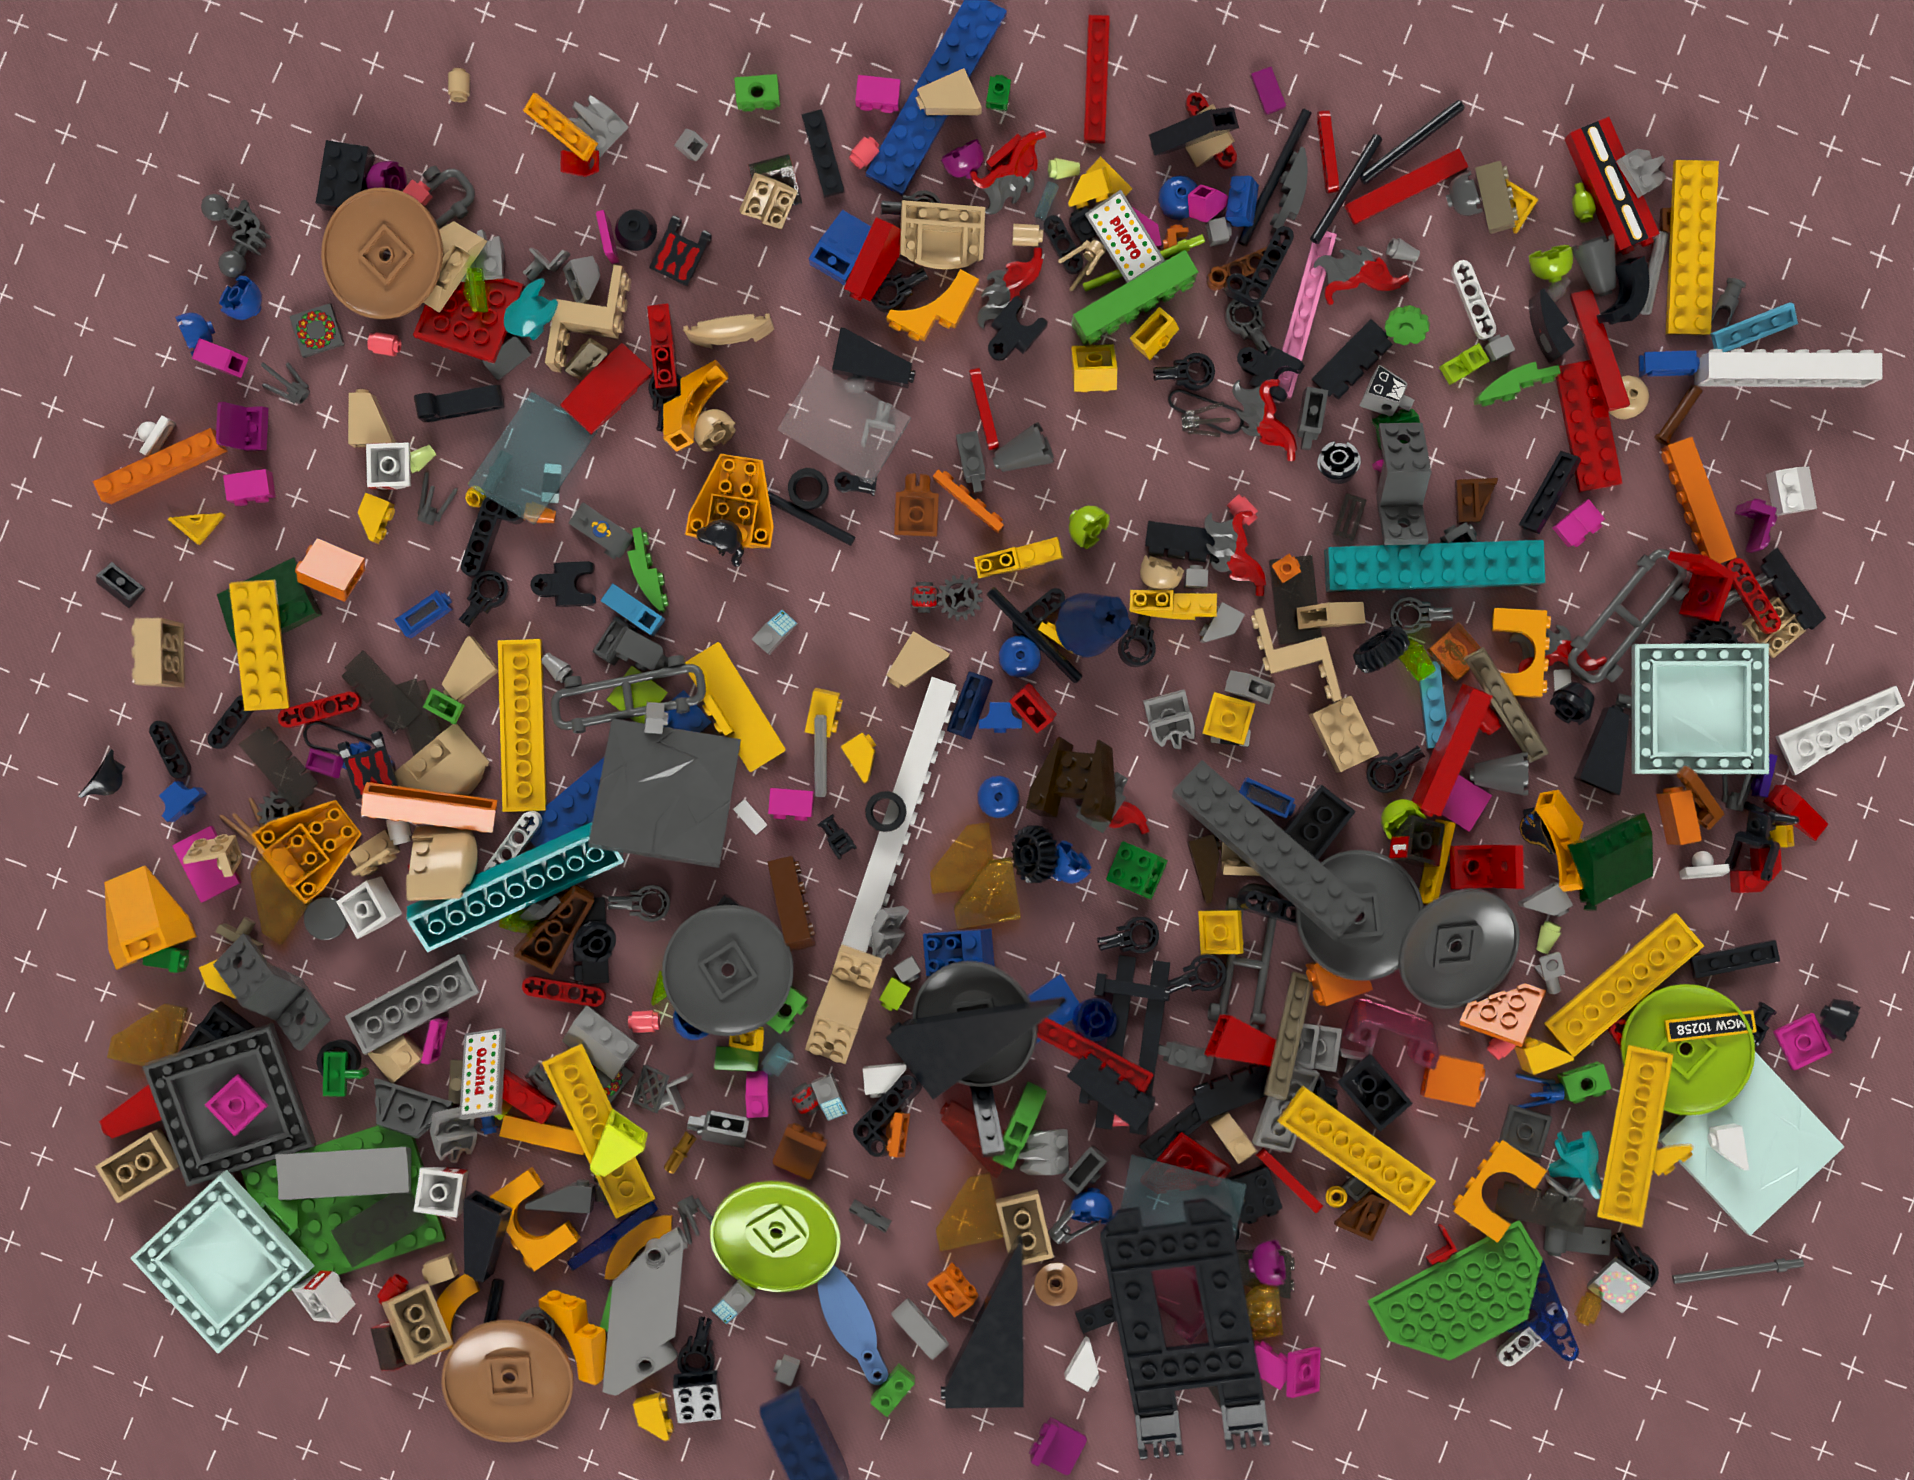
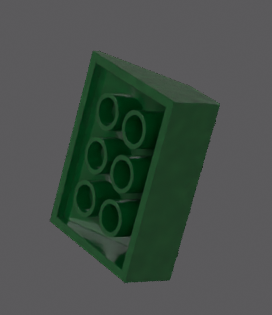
[217,557,322,649]
[1567,813,1653,906]

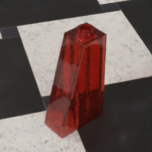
[939,1099,1005,1178]

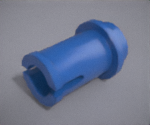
[481,1116,498,1135]

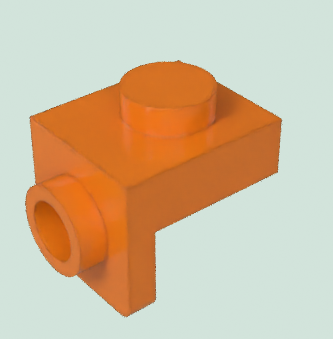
[1162,225,1189,259]
[1272,553,1301,583]

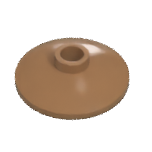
[1034,1262,1078,1306]

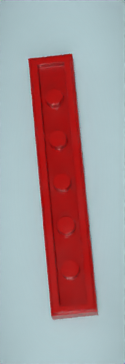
[1084,15,1110,144]
[1344,148,1469,225]
[1570,289,1630,412]
[1037,1018,1154,1093]

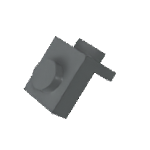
[1440,522,1477,543]

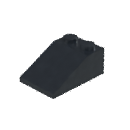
[1337,1053,1413,1132]

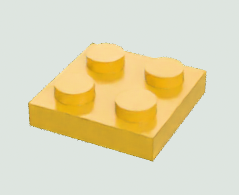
[1202,692,1255,745]
[1198,910,1244,954]

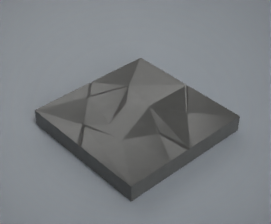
[588,718,741,868]
[142,1022,316,1187]

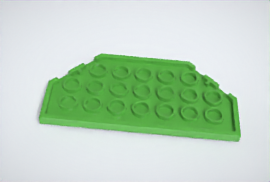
[1367,1220,1542,1361]

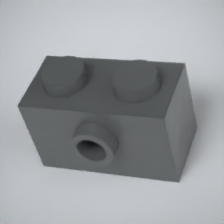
[1062,1145,1109,1194]

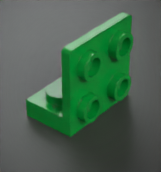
[1106,841,1168,900]

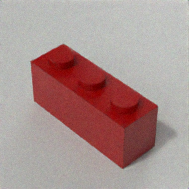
[502,1068,557,1124]

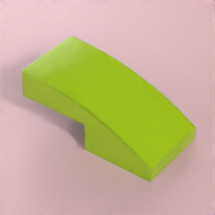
[1439,343,1490,385]

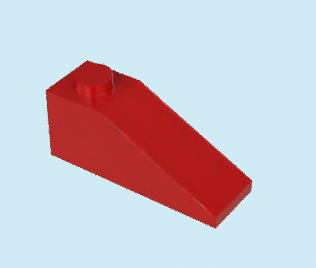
[1763,785,1828,841]

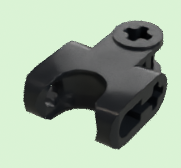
[988,296,1048,361]
[1237,346,1305,402]
[530,561,596,607]

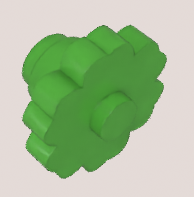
[1385,305,1430,346]

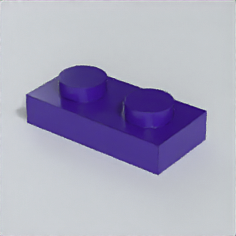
[1751,754,1778,798]

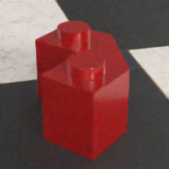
[1730,847,1782,893]

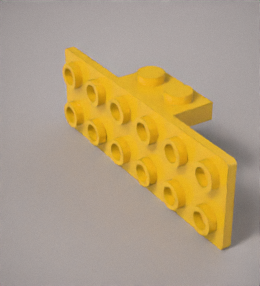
[685,642,786,772]

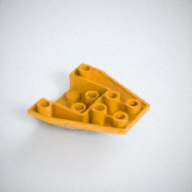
[685,454,774,548]
[251,800,362,904]
[104,866,197,970]

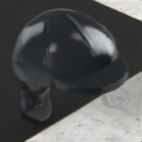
[696,519,744,567]

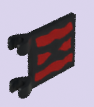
[649,215,712,287]
[337,731,399,799]

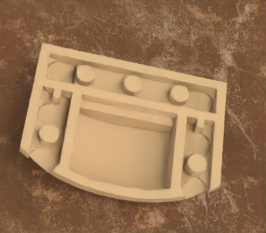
[900,200,985,270]
[423,221,487,313]
[683,314,774,349]
[394,723,489,796]
[407,825,478,901]

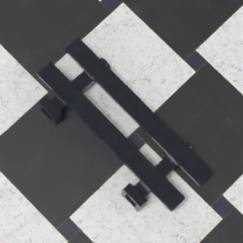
[1079,955,1171,1136]

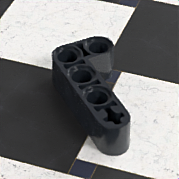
[1224,226,1294,307]
[414,385,505,422]
[461,496,525,578]
[1237,891,1297,926]
[853,1075,922,1157]

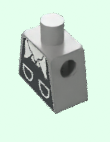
[1359,365,1415,416]

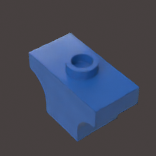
[979,702,1022,733]
[158,781,207,822]

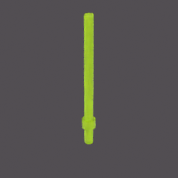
[1083,234,1205,291]

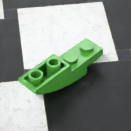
[1474,362,1561,407]
[627,527,669,613]
[992,1081,1047,1169]

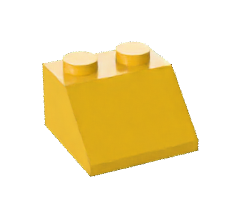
[1071,344,1117,392]
[840,732,877,783]
[1514,1037,1574,1075]

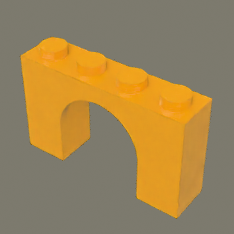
[1491,608,1551,698]
[1452,1139,1547,1243]
[489,1167,581,1271]

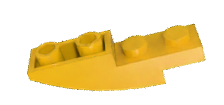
[973,537,1063,578]
[1130,590,1217,620]
[1652,1144,1694,1176]

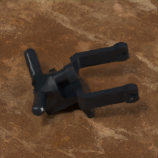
[1725,801,1799,881]

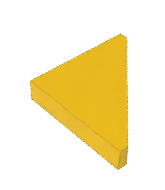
[1505,179,1538,234]
[168,512,226,545]

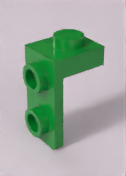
[142,947,189,973]

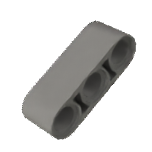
[891,1298,949,1360]

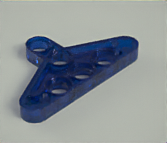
[566,1201,659,1271]
[1507,1259,1579,1361]

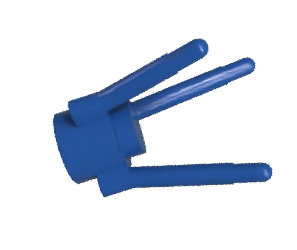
[1516,1073,1565,1109]

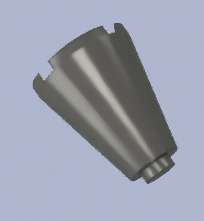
[1571,234,1616,297]
[992,422,1054,472]
[1470,752,1528,796]

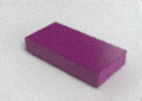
[1251,66,1286,115]
[305,748,344,778]

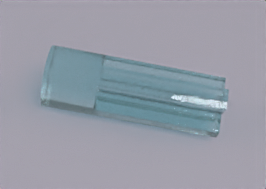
[1034,182,1059,221]

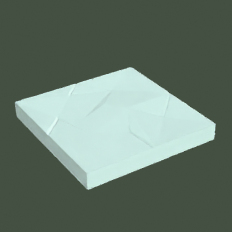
[1631,643,1769,774]
[1658,1052,1844,1236]
[130,1170,315,1354]

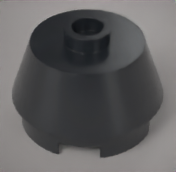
[615,209,657,251]
[1317,441,1361,484]
[1550,682,1595,725]
[573,921,616,963]
[1820,999,1861,1042]

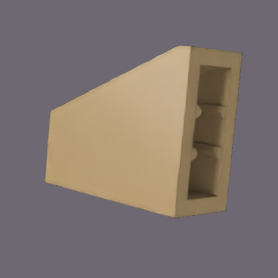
[915,68,982,115]
[348,389,396,447]
[1297,602,1365,629]
[886,631,950,688]
[442,636,498,702]
[1207,1111,1256,1164]

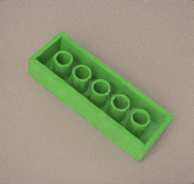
[1071,250,1198,345]

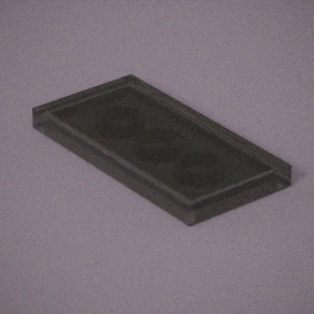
[1269,555,1322,645]
[331,1192,429,1268]

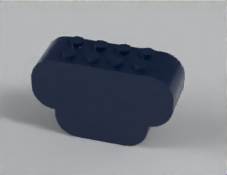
[759,1385,849,1480]

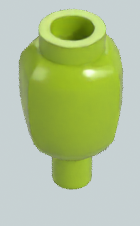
[1572,183,1596,223]

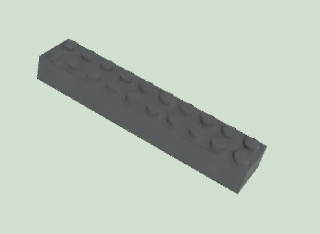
[1172,760,1367,941]

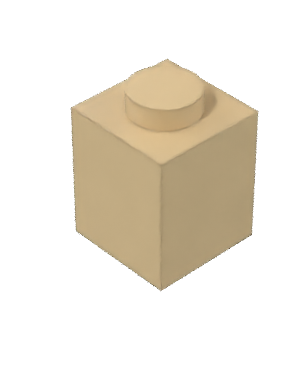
[422,1253,459,1286]

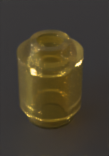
[1574,1291,1603,1326]

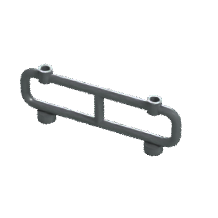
[384,166,475,261]
[1568,549,1690,684]
[551,655,706,734]
[1207,883,1279,1030]

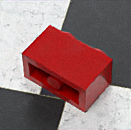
[1009,683,1057,733]

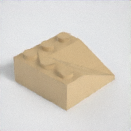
[132,618,184,687]

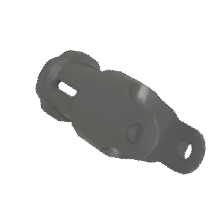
[1711,278,1746,328]
[525,1063,562,1105]

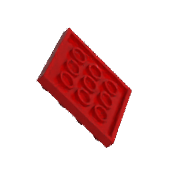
[413,278,525,364]

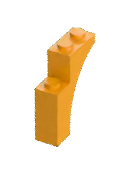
[886,269,979,341]
[663,360,728,452]
[1535,789,1584,892]
[539,1290,607,1385]

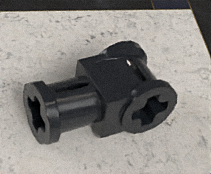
[834,472,877,496]
[817,814,857,860]
[1752,1002,1777,1048]

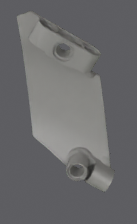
[603,1227,688,1396]

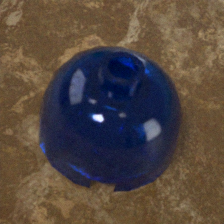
[1072,998,1117,1042]

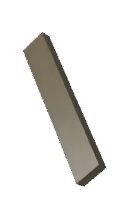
[1464,647,1549,763]
[1264,971,1312,1100]

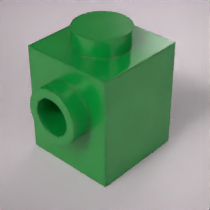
[986,75,1011,111]

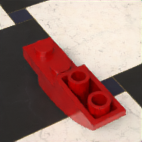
[647,303,677,389]

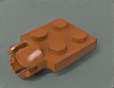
[894,473,939,537]

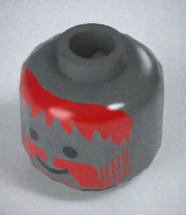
[910,582,938,613]
[790,1082,820,1116]

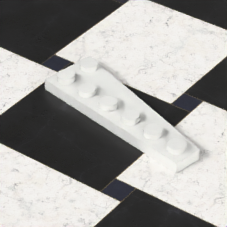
[1775,686,1905,775]

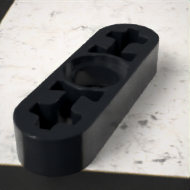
[1043,215,1083,274]
[1012,588,1065,635]
[207,695,254,749]
[149,721,191,778]

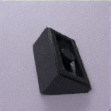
[96,562,145,608]

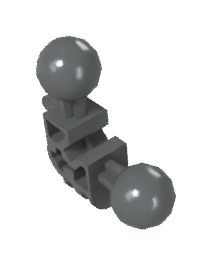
[201,194,271,278]

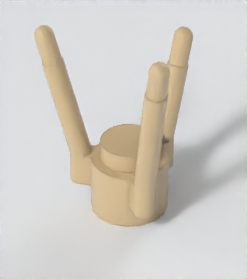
[1058,240,1106,291]

